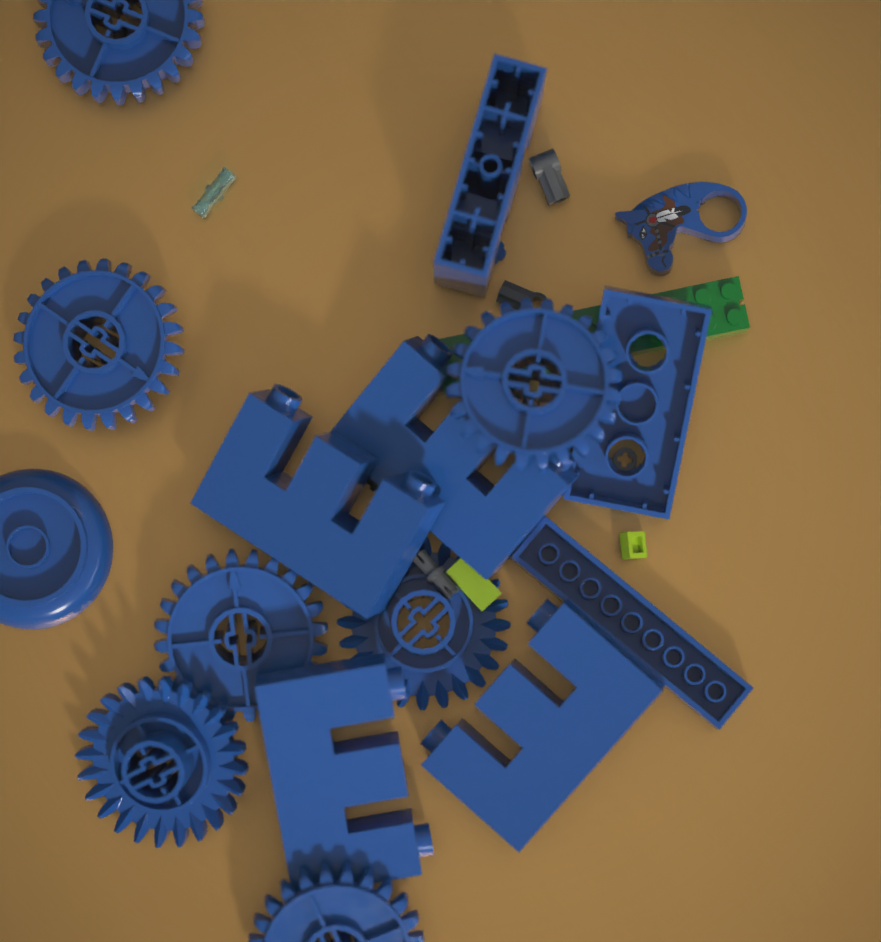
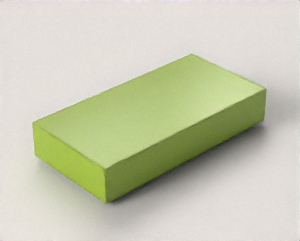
[445,558,502,612]

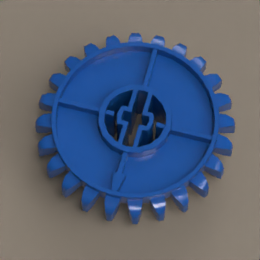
[13,258,184,431]
[446,298,623,473]
[337,537,511,711]
[154,549,328,722]
[75,676,249,848]
[248,862,424,942]

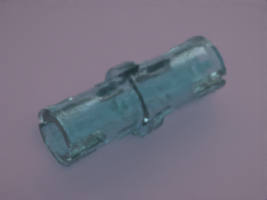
[191,167,237,219]

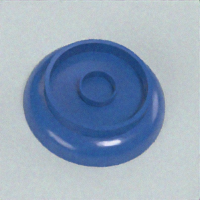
[0,469,113,630]

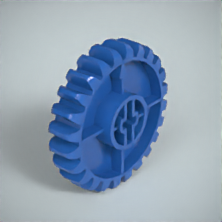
[33,0,205,105]

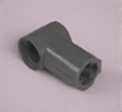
[528,149,570,205]
[496,280,547,310]

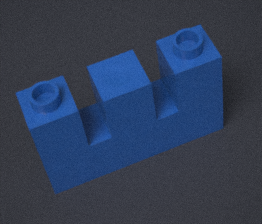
[433,54,547,298]
[330,334,579,580]
[191,384,445,619]
[420,599,665,852]
[254,653,434,891]

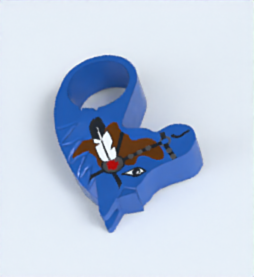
[615,182,747,276]

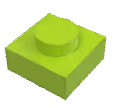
[619,531,648,559]

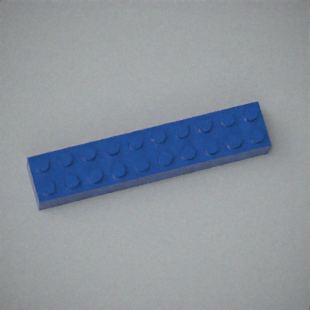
[511,516,753,730]

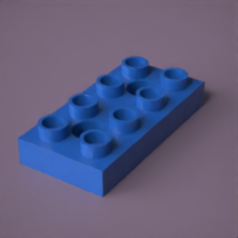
[564,285,712,519]

